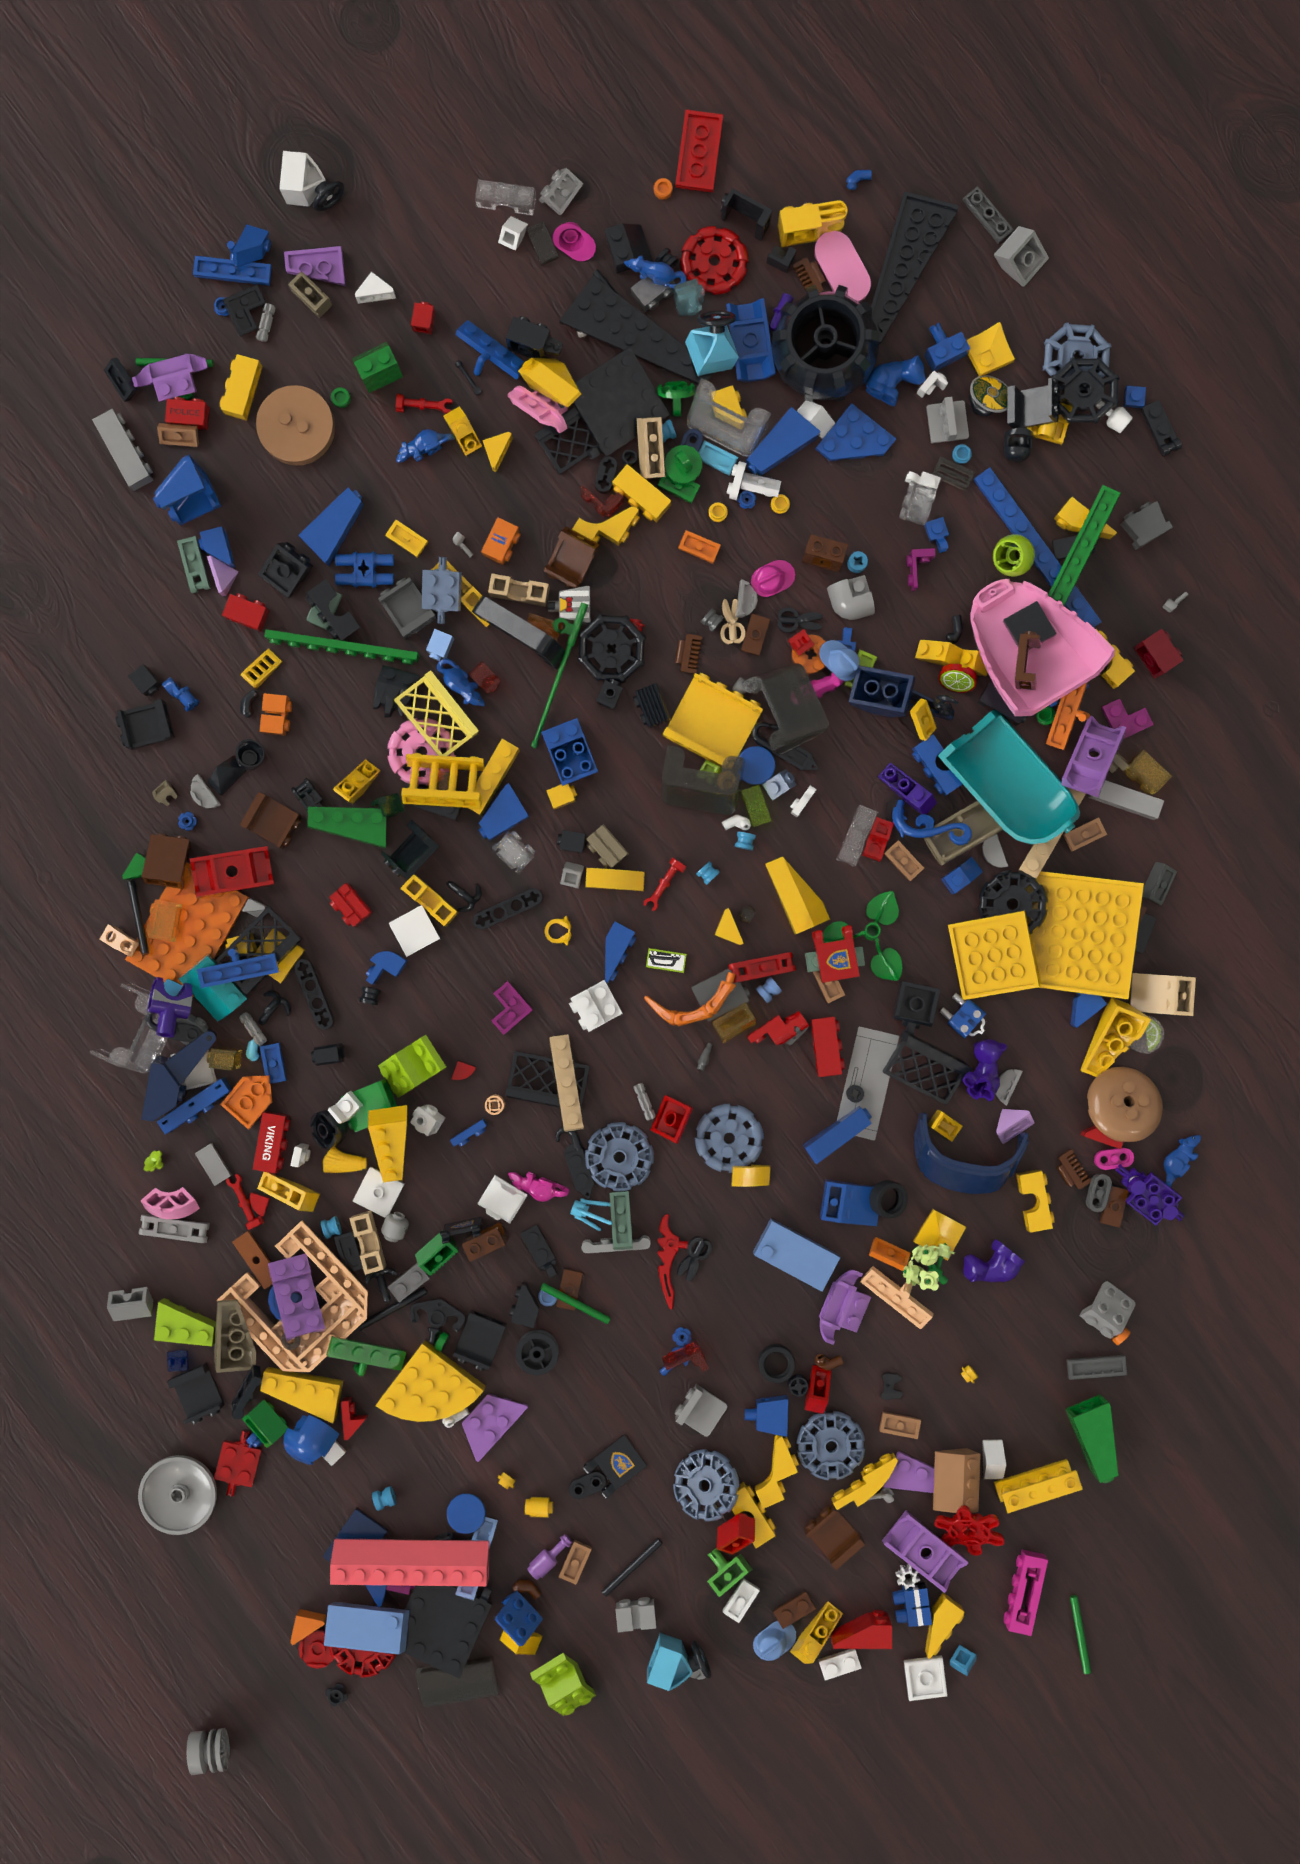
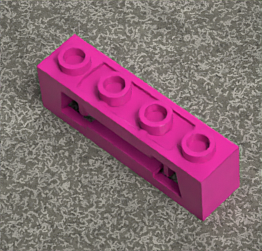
[1004,1549,1048,1636]

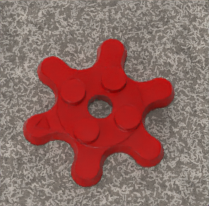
[934,1505,1005,1556]

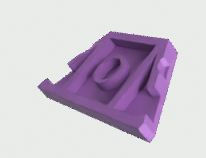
[462,1393,528,1462]

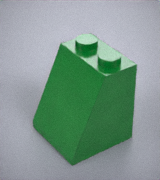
[352,342,403,393]
[341,1078,397,1132]

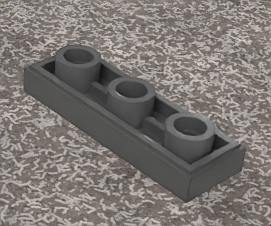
[962,186,1014,244]

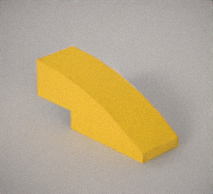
[586,868,644,891]

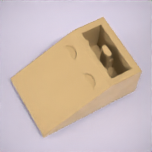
[1130,973,1196,1016]

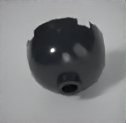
[310,1110,347,1149]

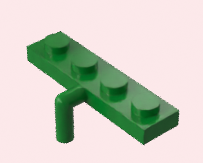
[326,1336,406,1376]

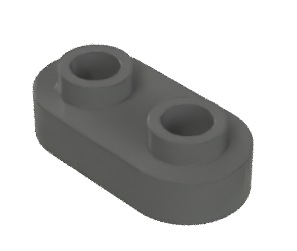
[1086,1173,1112,1212]

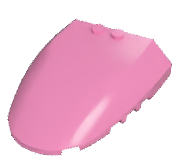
[970,579,1115,716]

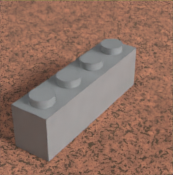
[92,409,153,491]

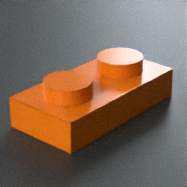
[678,530,721,564]
[869,1237,911,1271]

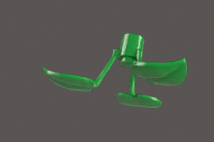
[822,891,902,981]

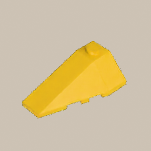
[518,358,581,408]

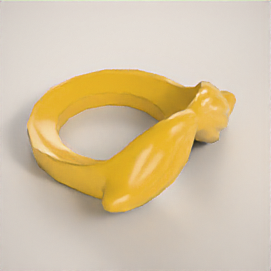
[545,916,571,945]

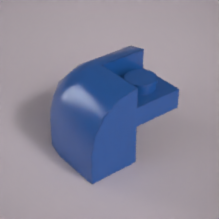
[283,1415,339,1465]

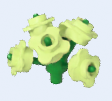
[903,1243,955,1291]

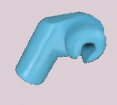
[246,1033,263,1061]

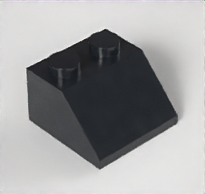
[604,223,653,273]

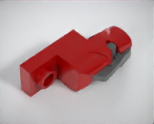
[746,1011,809,1045]

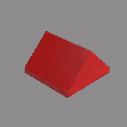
[650,1095,693,1144]

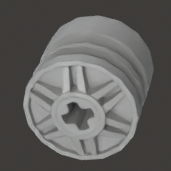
[187,1728,230,1775]

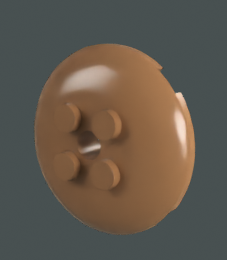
[1087,1067,1163,1142]

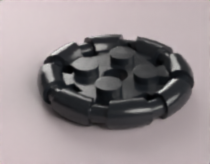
[978,870,1048,934]

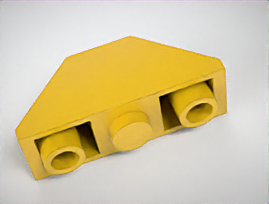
[333,759,381,804]

